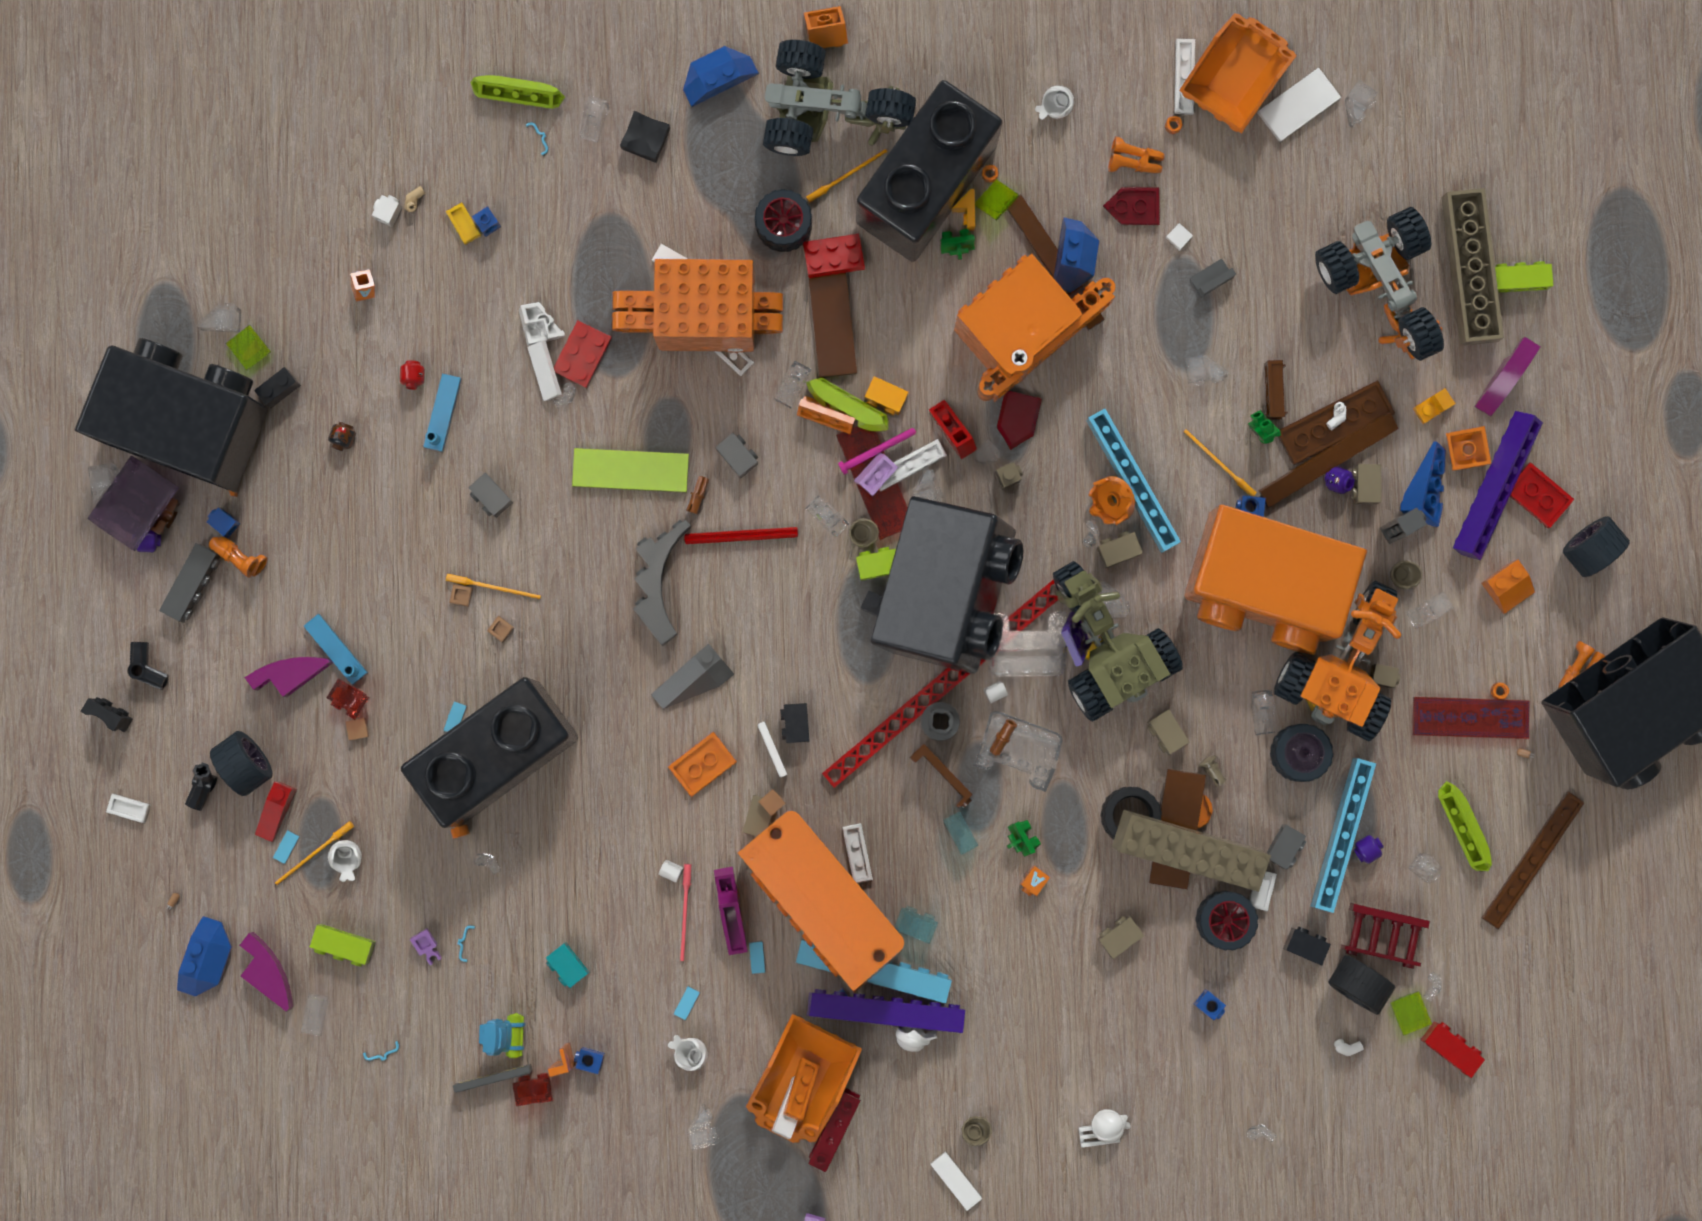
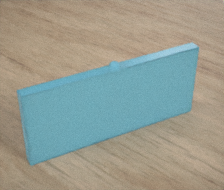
[444,702,467,732]
[273,830,300,864]
[749,941,765,974]
[674,986,700,1020]

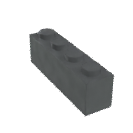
[1380,508,1427,544]
[159,543,221,623]

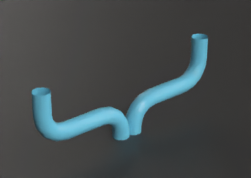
[526,122,548,155]
[457,925,475,962]
[363,1041,399,1061]

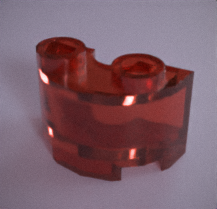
[326,678,370,720]
[512,1073,554,1106]

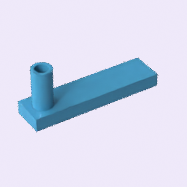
[423,373,462,452]
[304,614,368,685]

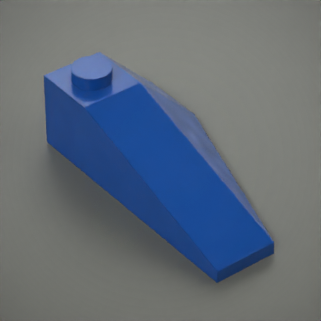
[1400,441,1446,527]

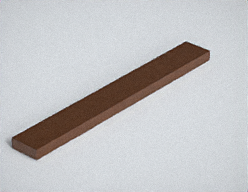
[1005,194,1105,331]
[1258,412,1399,507]
[1481,792,1584,929]

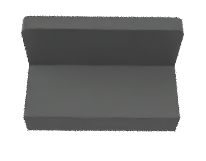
[1190,259,1236,298]

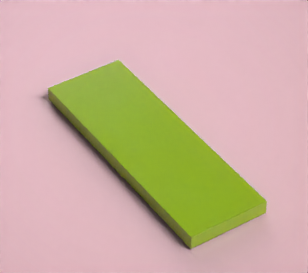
[572,448,689,493]

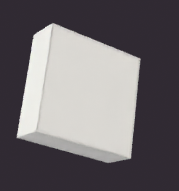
[1166,223,1193,251]

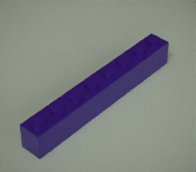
[1453,411,1543,560]
[807,989,965,1033]

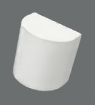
[984,681,1008,704]
[658,860,683,883]

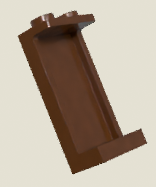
[909,744,973,808]

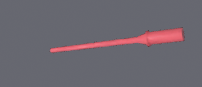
[680,864,692,961]

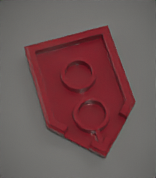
[1103,187,1160,225]
[996,391,1042,450]

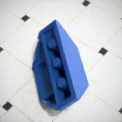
[683,46,759,107]
[1054,217,1099,293]
[177,916,232,996]

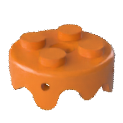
[1089,476,1135,525]

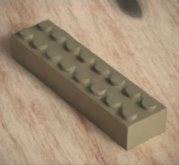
[1441,188,1504,346]
[1112,810,1271,892]

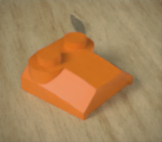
[1446,426,1492,471]

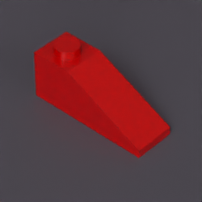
[928,400,977,460]
[255,781,297,842]

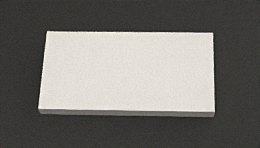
[1257,68,1341,142]

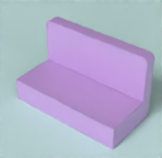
[854,453,898,496]

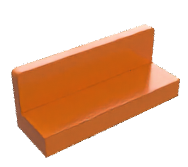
[797,396,856,434]
[548,1043,575,1077]

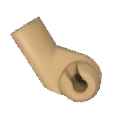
[404,186,426,212]

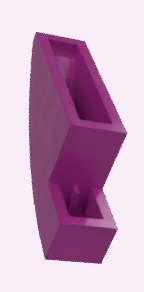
[1474,337,1541,417]
[244,657,333,697]
[714,866,748,955]
[239,932,293,1012]

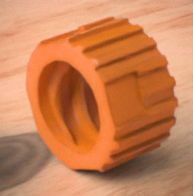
[1165,115,1183,134]
[981,165,999,183]
[1490,682,1510,700]
[450,825,470,839]

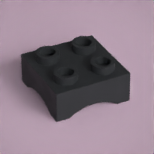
[620,111,670,163]
[80,697,133,732]

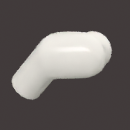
[1326,402,1346,431]
[1334,1039,1364,1056]

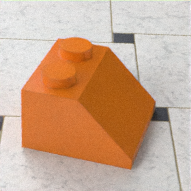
[804,6,848,49]
[1481,559,1535,614]

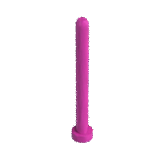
[838,428,916,475]

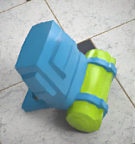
[479,1013,525,1059]

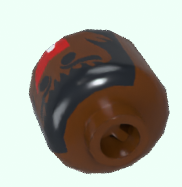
[328,422,356,451]

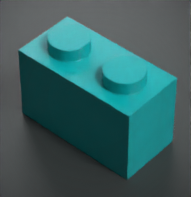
[546,942,590,988]

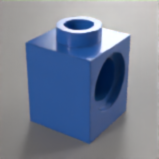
[472,206,501,237]
[1235,496,1265,517]
[206,507,240,538]
[1193,989,1226,1020]
[574,1047,605,1074]

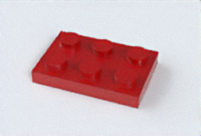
[803,233,865,278]
[554,320,612,389]
[1510,462,1574,529]

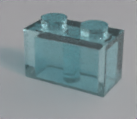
[942,811,979,855]
[894,905,938,944]

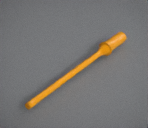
[806,149,888,203]
[1184,429,1257,497]
[446,573,541,599]
[275,821,354,885]

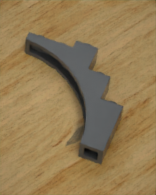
[633,519,691,646]

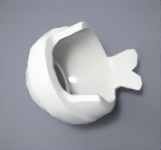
[1035,86,1074,120]
[328,840,362,882]
[896,1026,937,1052]
[668,1035,708,1071]
[1091,1109,1131,1143]

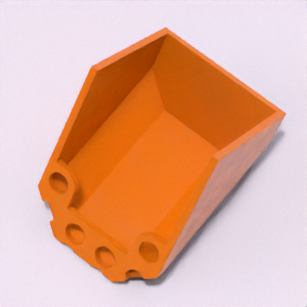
[1179,13,1296,134]
[746,1014,862,1143]

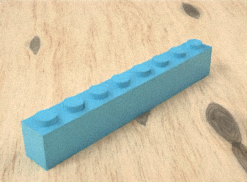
[1086,409,1181,553]
[1311,758,1376,913]
[795,939,952,1003]

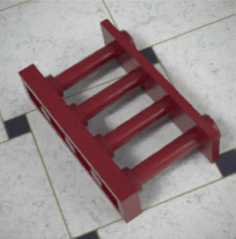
[1341,903,1430,969]
[808,1087,861,1172]

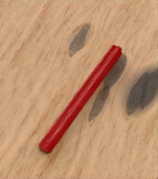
[684,527,798,544]

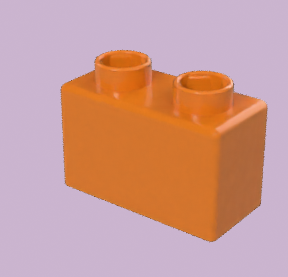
[1184,504,1367,654]

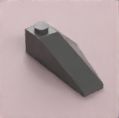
[651,644,734,709]

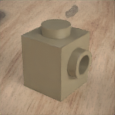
[995,462,1023,490]

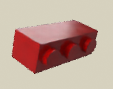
[1420,1022,1485,1078]

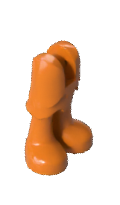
[1108,136,1165,174]
[209,536,268,578]
[1558,641,1605,689]

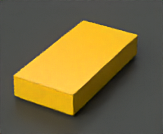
[446,202,481,245]

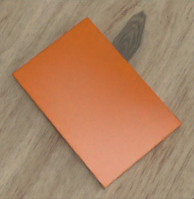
[668,731,737,797]

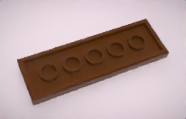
[809,273,857,378]
[1278,380,1395,465]
[1149,769,1206,890]

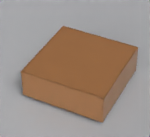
[449,584,473,607]
[487,616,514,643]
[346,718,369,741]
[758,789,786,816]

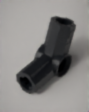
[127,642,169,690]
[185,762,217,811]

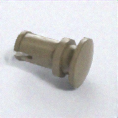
[1199,755,1226,787]

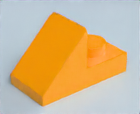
[951,189,975,231]
[1413,388,1456,424]

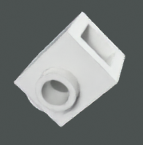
[372,195,402,227]

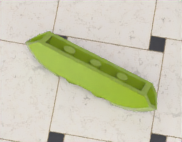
[470,75,565,109]
[806,378,889,431]
[1438,781,1492,871]

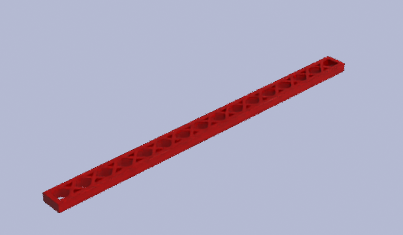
[822,580,1058,788]

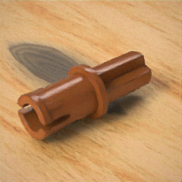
[686,476,709,515]
[990,719,1017,756]

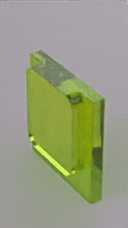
[975,179,1019,221]
[225,325,271,370]
[1390,991,1432,1036]

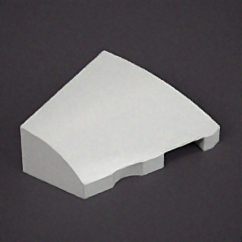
[519,302,565,346]

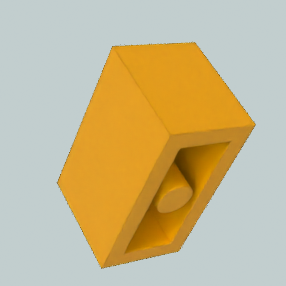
[864,376,909,416]

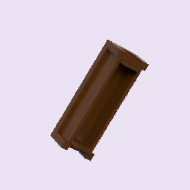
[1264,360,1288,420]

